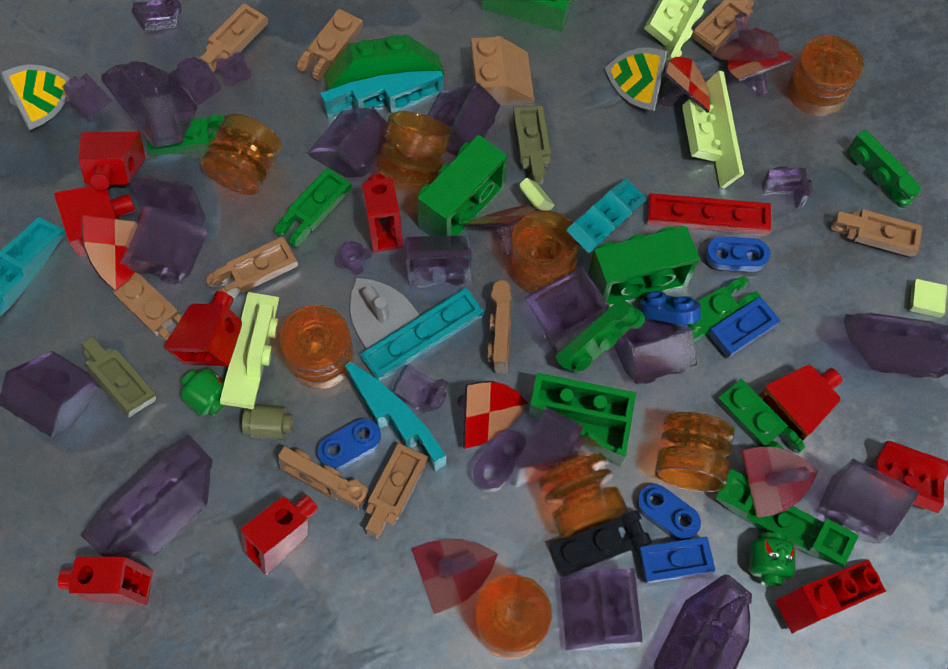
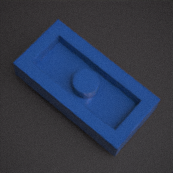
[708,296,781,358]
[638,536,716,584]

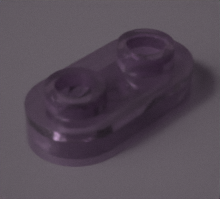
[473,430,527,492]

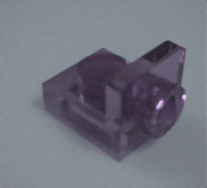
[61,73,112,122]

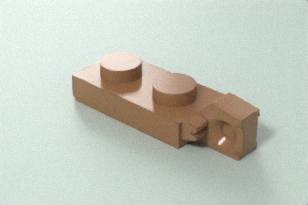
[691,0,754,54]
[200,3,269,74]
[831,209,923,258]
[365,443,429,539]
[278,446,369,510]

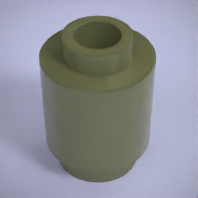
[242,405,294,440]

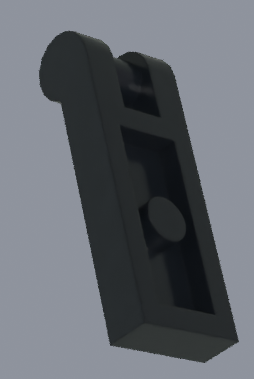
[549,510,652,579]

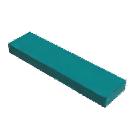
[360,287,484,381]

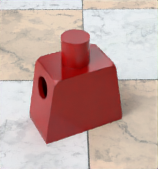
[78,131,146,190]
[362,174,404,253]
[54,186,136,257]
[163,291,242,366]
[759,365,843,441]
[240,494,319,575]
[58,557,153,606]

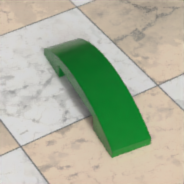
[716,469,859,567]

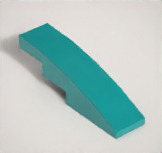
[320,71,444,119]
[566,178,647,253]
[0,217,65,317]
[345,362,447,471]

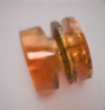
[787,35,864,116]
[376,111,452,187]
[201,114,283,195]
[511,211,579,295]
[280,305,354,389]
[655,412,735,492]
[538,453,628,538]
[474,575,552,660]

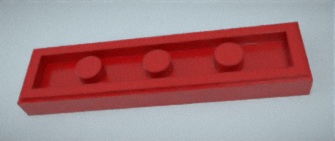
[647,193,771,235]

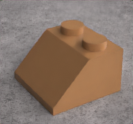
[471,36,535,108]

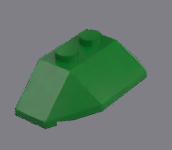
[325,34,444,90]

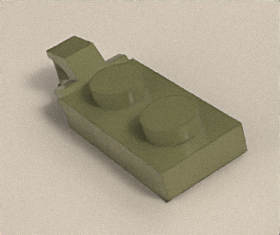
[513,105,551,184]
[81,337,156,418]

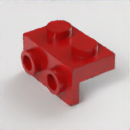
[871,441,948,513]

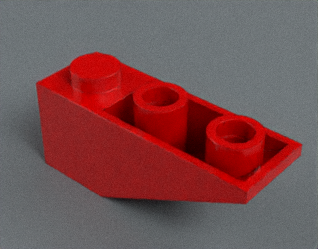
[775,559,886,634]

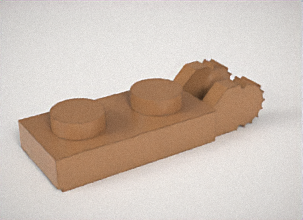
[297,9,364,80]
[206,237,298,298]
[112,271,182,342]
[488,280,512,374]

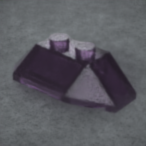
[101,61,198,147]
[843,312,948,379]
[80,434,213,558]
[654,574,752,669]

